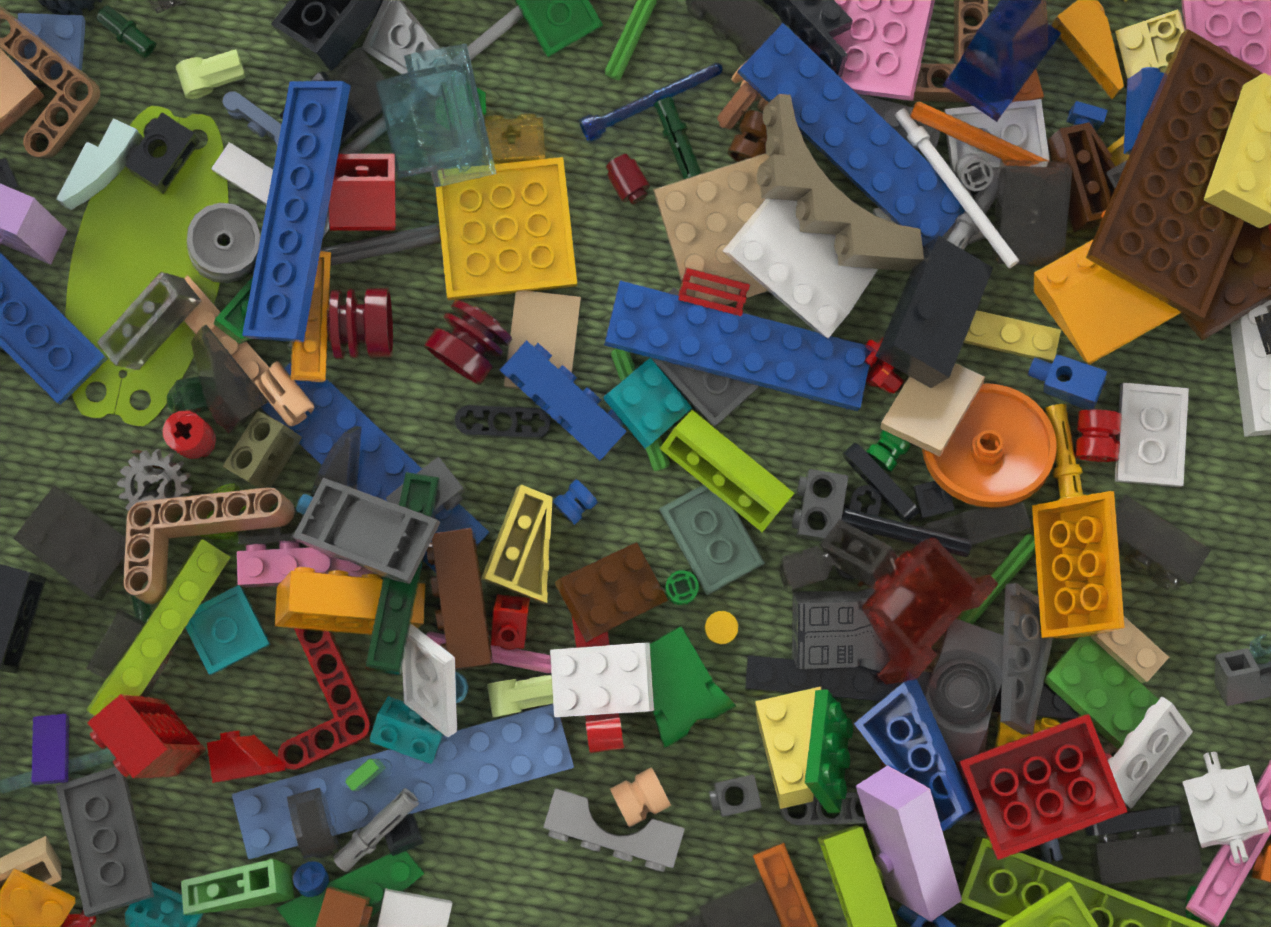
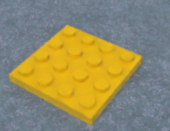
[434,157,577,300]

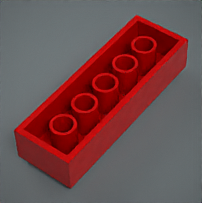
[87,694,206,778]

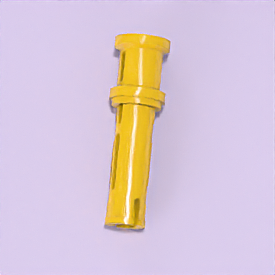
[1045,404,1086,501]

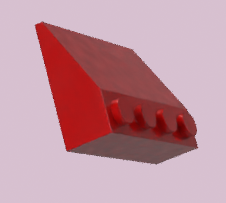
[956,714,1128,860]

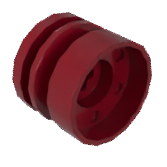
[327,288,393,359]
[424,300,513,385]

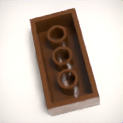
[426,528,494,671]

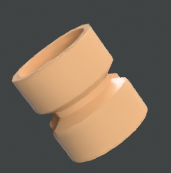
[610,767,671,828]

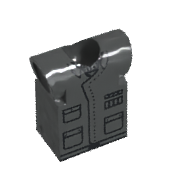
[792,586,892,671]

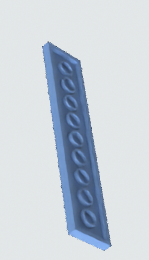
[232,704,574,860]

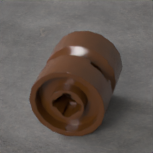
[727,110,767,162]

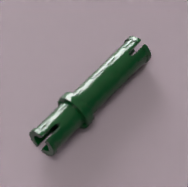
[654,97,702,180]

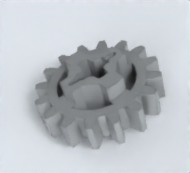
[117,449,192,522]

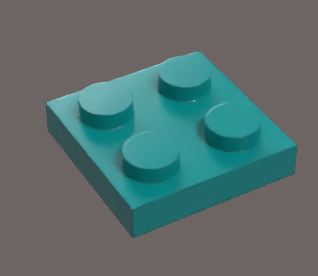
[603,358,692,448]
[185,585,271,675]

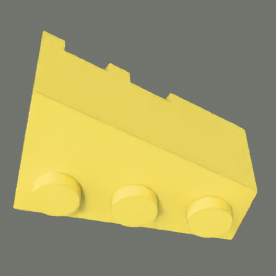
[481,485,552,603]
[755,687,821,809]

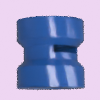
[552,479,598,525]

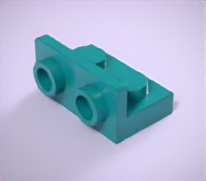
[370,696,444,764]
[125,882,204,927]

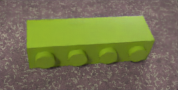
[660,410,795,532]

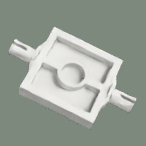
[1182,752,1269,863]

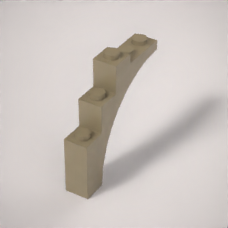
[757,94,924,271]

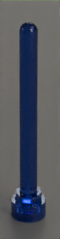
[579,63,723,143]

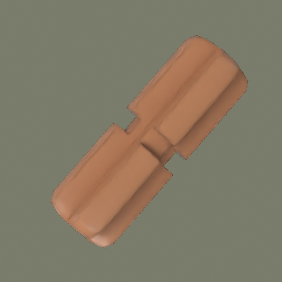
[717,82,759,130]

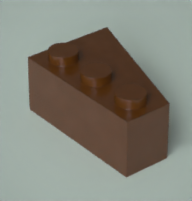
[1047,122,1116,232]

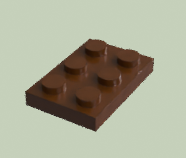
[554,542,668,642]

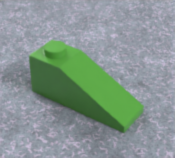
[181,859,294,915]

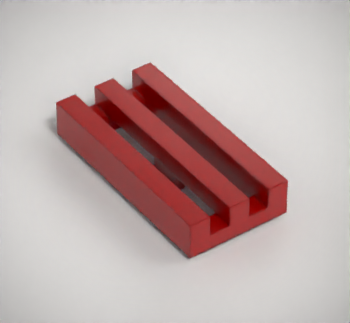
[678,267,750,316]

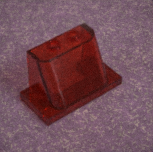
[862,537,998,685]

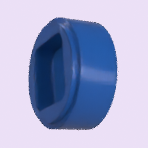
[293,861,329,897]

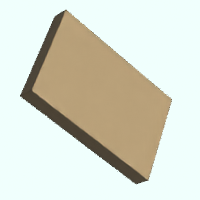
[504,291,581,389]
[880,363,985,456]

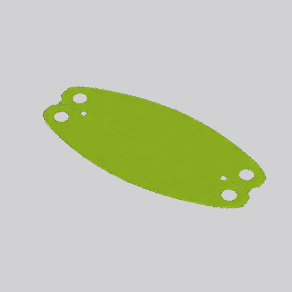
[65,106,229,426]

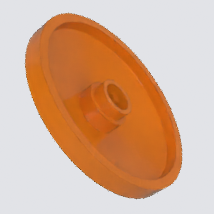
[922,384,1057,508]

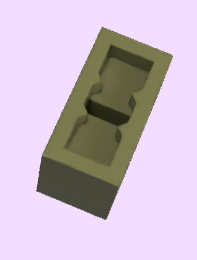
[222,410,302,489]

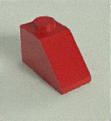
[207,730,285,783]

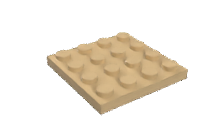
[653,153,769,305]

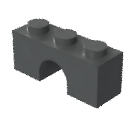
[1215,648,1271,706]

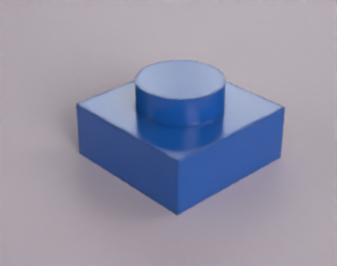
[1066,101,1107,131]

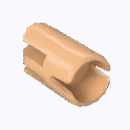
[254,361,314,426]

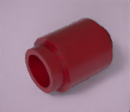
[606,154,650,204]

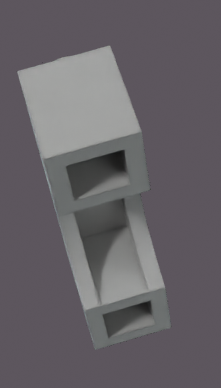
[543,788,685,872]

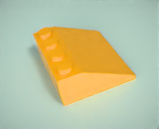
[1034,240,1182,365]
[1032,491,1125,639]

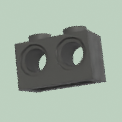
[791,469,848,544]

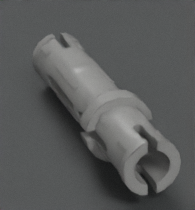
[947,167,1008,250]
[333,788,419,872]

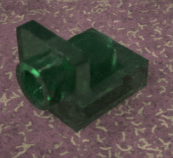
[167,374,223,413]

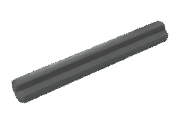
[320,224,441,266]

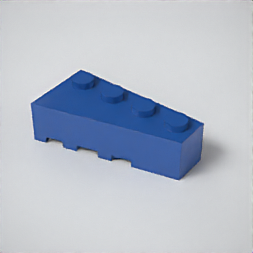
[500,340,627,461]
[854,679,975,832]

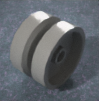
[187,203,260,283]

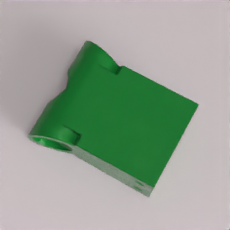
[650,626,736,749]

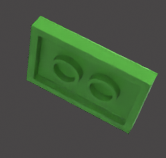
[1044,636,1159,749]

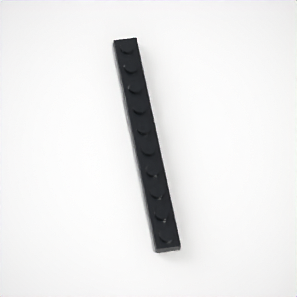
[745,655,1078,719]

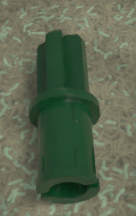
[96,5,157,59]

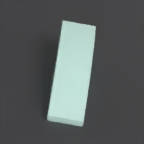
[57,118,143,210]

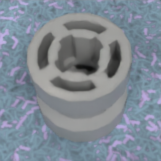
[955,153,993,191]

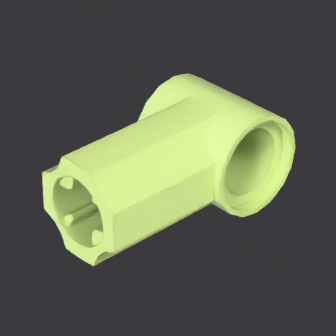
[176,49,246,99]
[487,675,553,717]

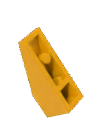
[1051,0,1124,99]

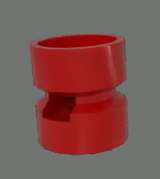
[1075,409,1122,462]

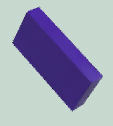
[31,714,69,785]

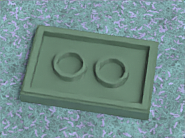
[659,485,765,596]

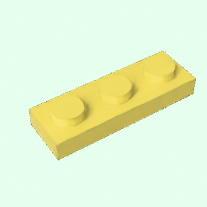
[963,310,1061,363]

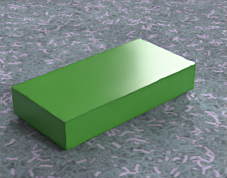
[345,759,386,791]

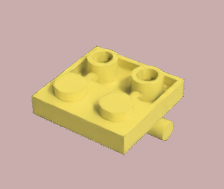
[1115,9,1185,79]

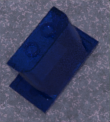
[943,0,1061,122]

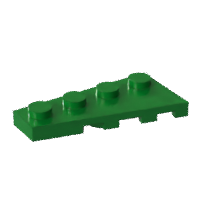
[276,851,425,927]

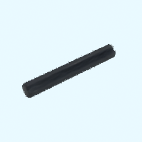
[841,509,972,557]

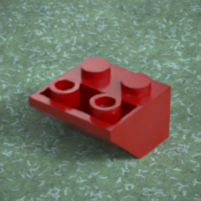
[329,154,396,231]

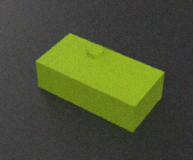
[818,825,897,927]

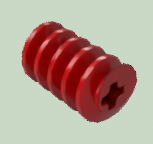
[163,411,216,459]

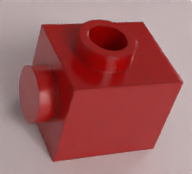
[491,594,530,650]

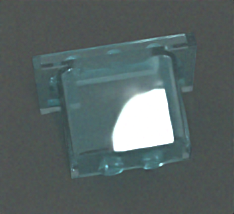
[376,43,496,187]

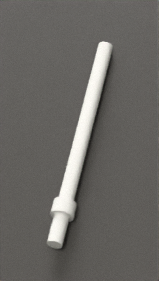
[895,108,1019,268]

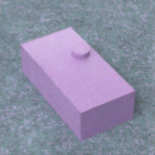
[0,184,67,265]
[856,765,962,922]

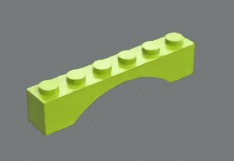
[86,539,231,716]

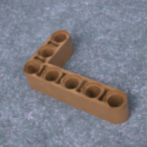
[899,0,988,102]
[0,6,100,158]
[123,488,295,604]

